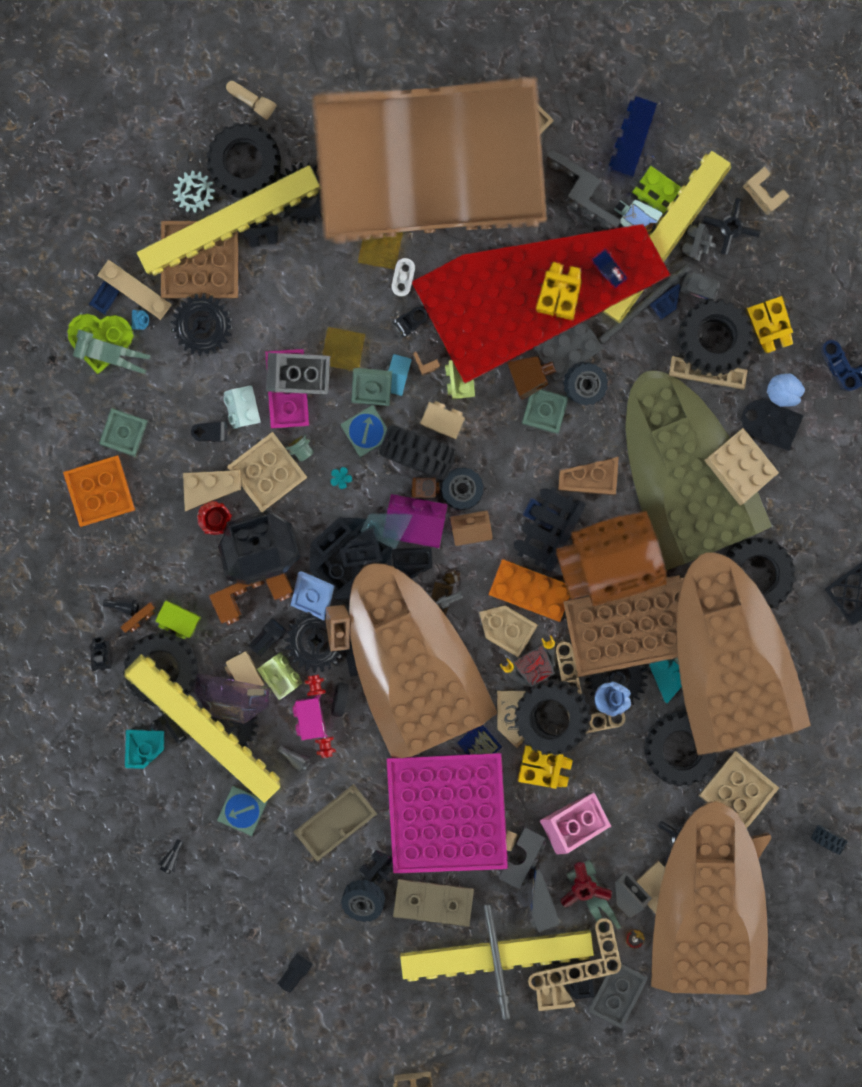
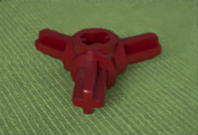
[560,862,612,908]

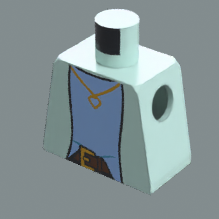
[614,200,663,234]

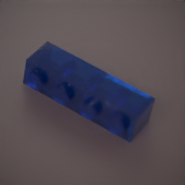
[608,96,658,179]

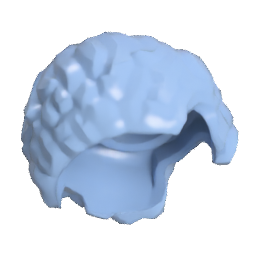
[767,373,805,407]
[594,682,631,717]

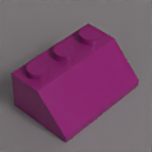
[382,494,447,548]

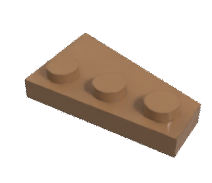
[558,457,619,495]

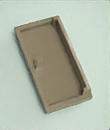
[293,784,377,861]
[393,879,474,927]

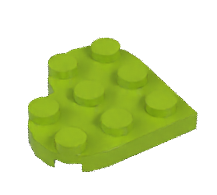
[67,314,134,375]

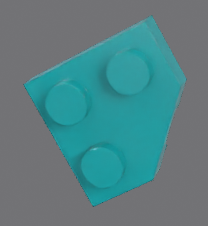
[125,729,165,769]

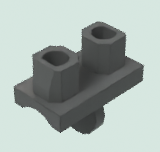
[682,223,716,261]

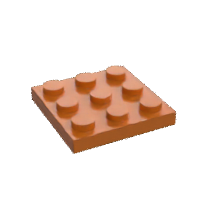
[63,455,136,527]

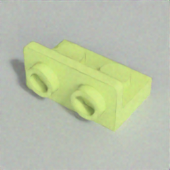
[445,360,475,399]
[257,652,302,700]

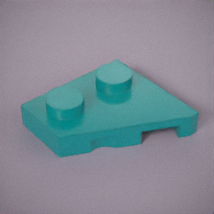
[649,659,682,703]

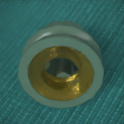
[286,434,314,462]

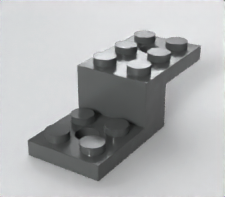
[546,149,621,230]

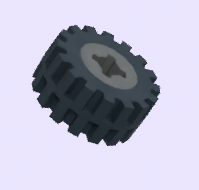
[811,825,848,855]

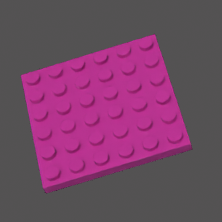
[387,753,508,873]

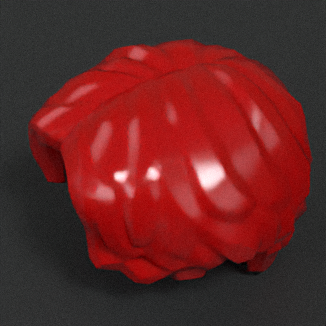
[197,501,232,535]

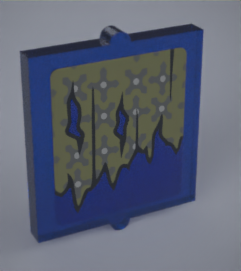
[457,725,502,754]

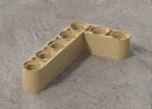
[555,641,626,733]
[528,918,621,990]

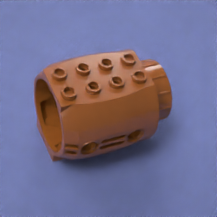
[556,511,667,606]

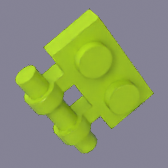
[632,166,681,214]

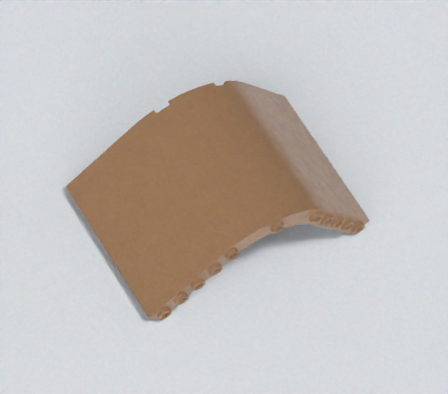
[313,78,546,242]

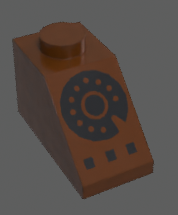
[412,478,439,498]

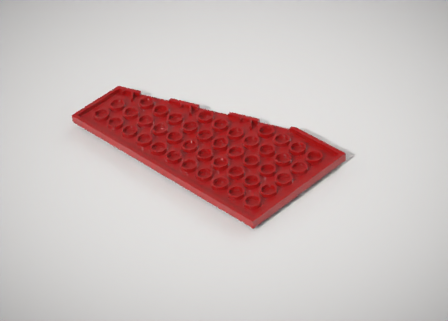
[412,224,670,384]

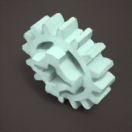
[173,171,215,213]

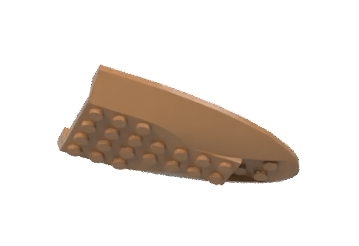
[677,552,811,755]
[349,563,497,758]
[651,801,768,995]

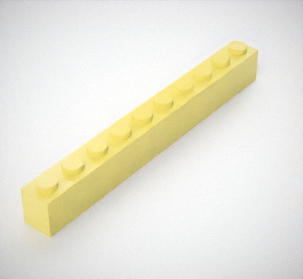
[603,151,731,324]
[137,166,321,276]
[125,654,280,803]
[400,930,594,982]

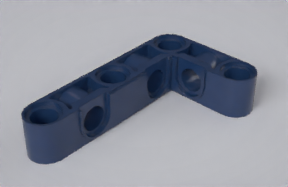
[821,340,862,391]

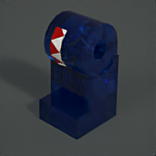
[592,249,627,288]

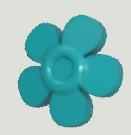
[330,467,352,489]

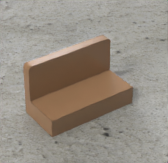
[413,352,440,376]
[450,510,493,546]

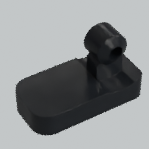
[149,710,187,744]

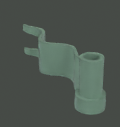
[73,330,150,374]
[566,859,621,932]

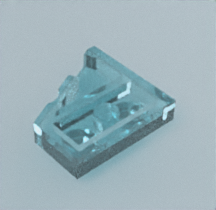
[361,514,412,549]

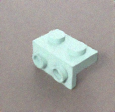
[224,385,261,429]

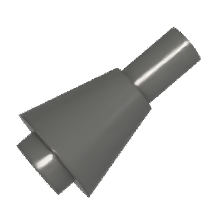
[277,745,312,773]

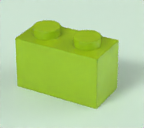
[155,600,201,639]

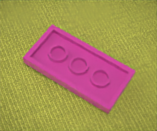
[265,349,309,429]

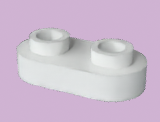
[392,258,415,297]

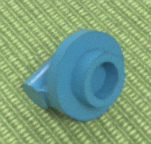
[131,310,149,330]

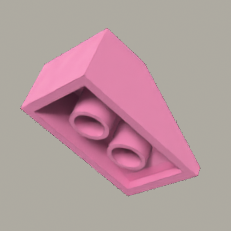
[540,792,611,855]

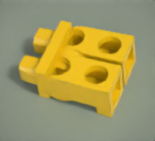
[536,263,581,320]
[745,296,793,354]
[517,745,573,789]

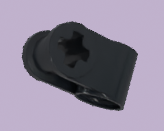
[391,307,428,339]
[191,422,228,442]

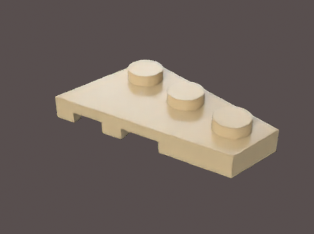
[183,470,241,511]

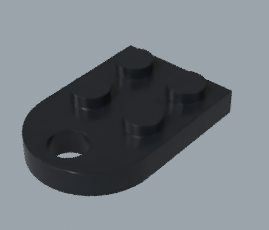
[741,400,804,451]

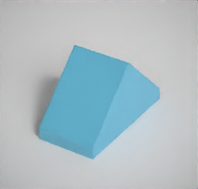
[388,354,412,396]

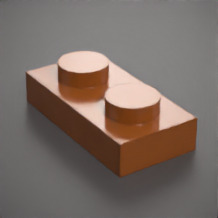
[121,602,157,633]

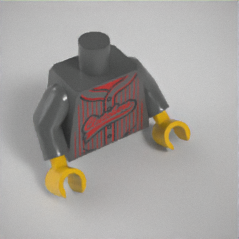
[500,635,557,687]

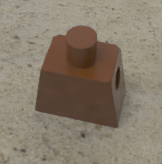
[507,357,556,400]

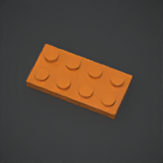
[488,559,570,622]

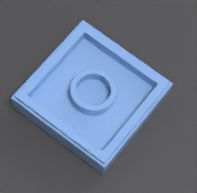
[291,571,334,620]

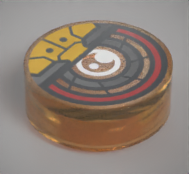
[625,929,645,949]

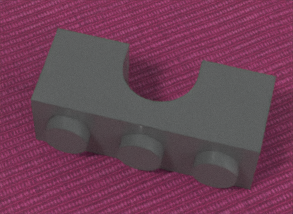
[498,825,547,889]

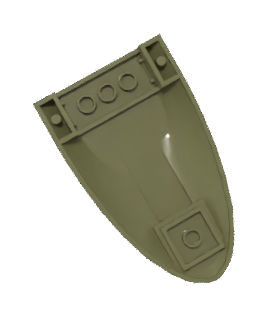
[625,370,772,571]

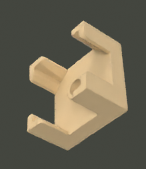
[743,167,790,215]

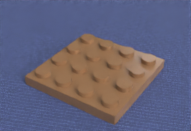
[161,221,239,299]

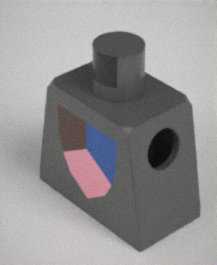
[680,272,720,302]

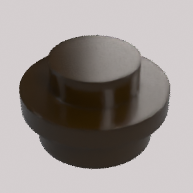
[442,569,461,585]

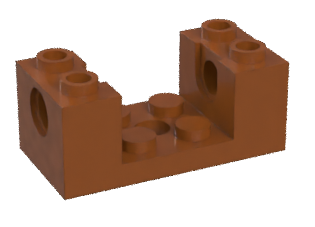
[209,573,294,625]

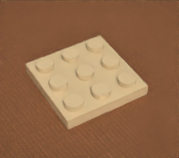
[704,428,779,506]
[227,432,308,512]
[698,751,779,829]

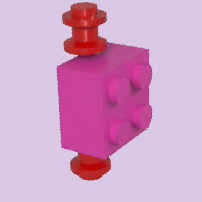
[292,674,336,758]

